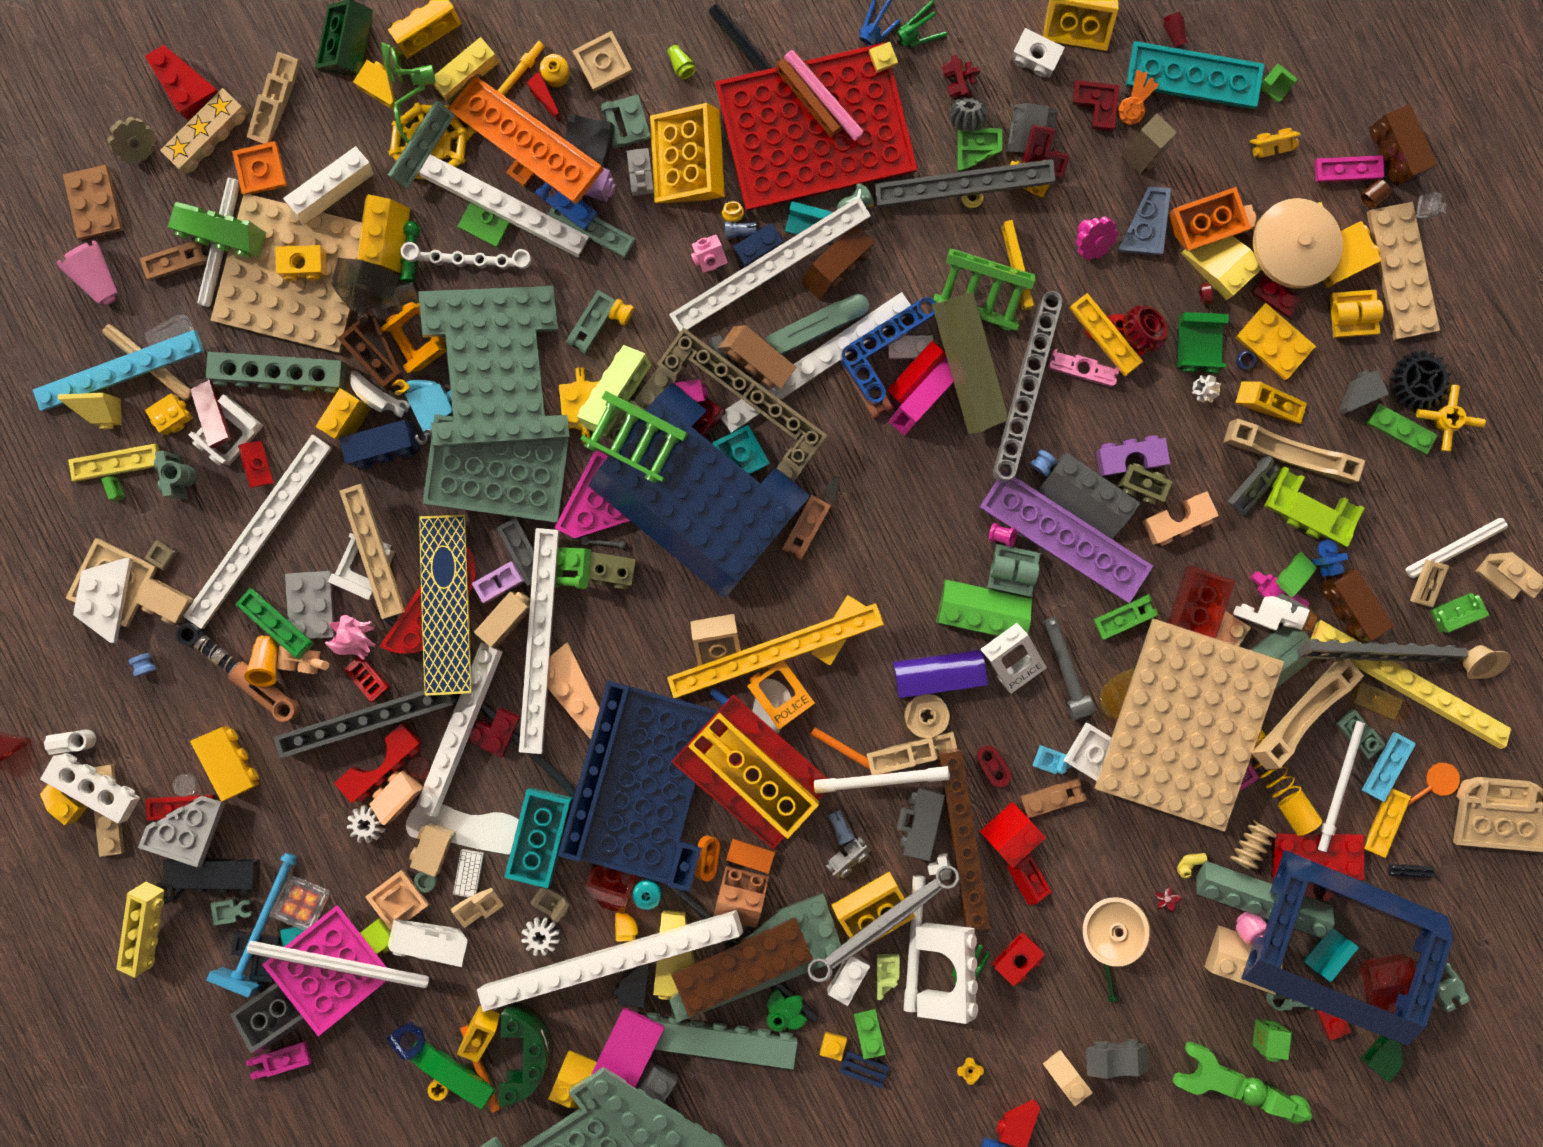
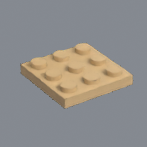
[66,538,158,627]

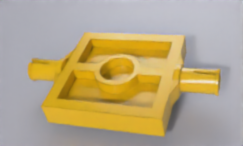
[559,368,600,443]

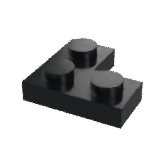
[231,931,281,983]

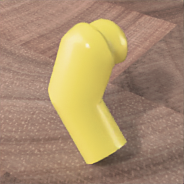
[1177,853,1207,878]

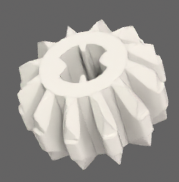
[347,805,385,843]
[522,917,560,956]

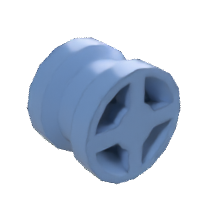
[1030,449,1058,477]
[128,653,156,677]

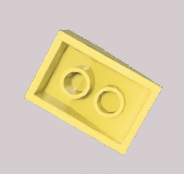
[1181,236,1261,300]

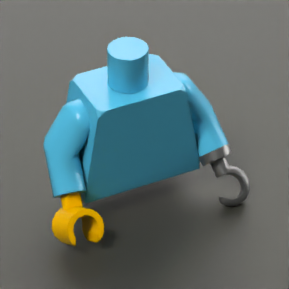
[392,379,453,445]

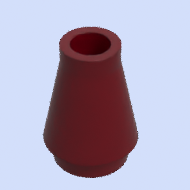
[1163,12,1187,48]

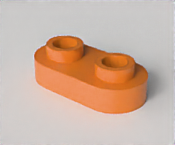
[695,835,720,882]

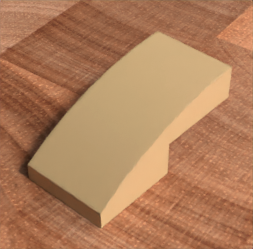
[451,888,504,928]

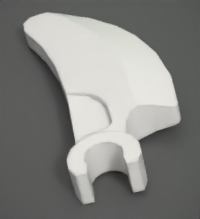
[350,370,410,418]

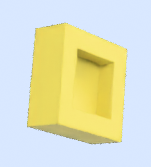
[869,42,898,73]

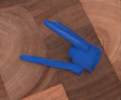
[859,0,901,46]

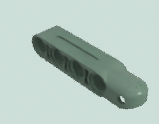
[765,294,869,356]

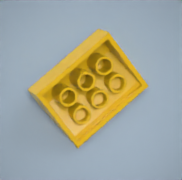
[650,103,725,203]

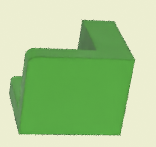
[1260,63,1298,103]

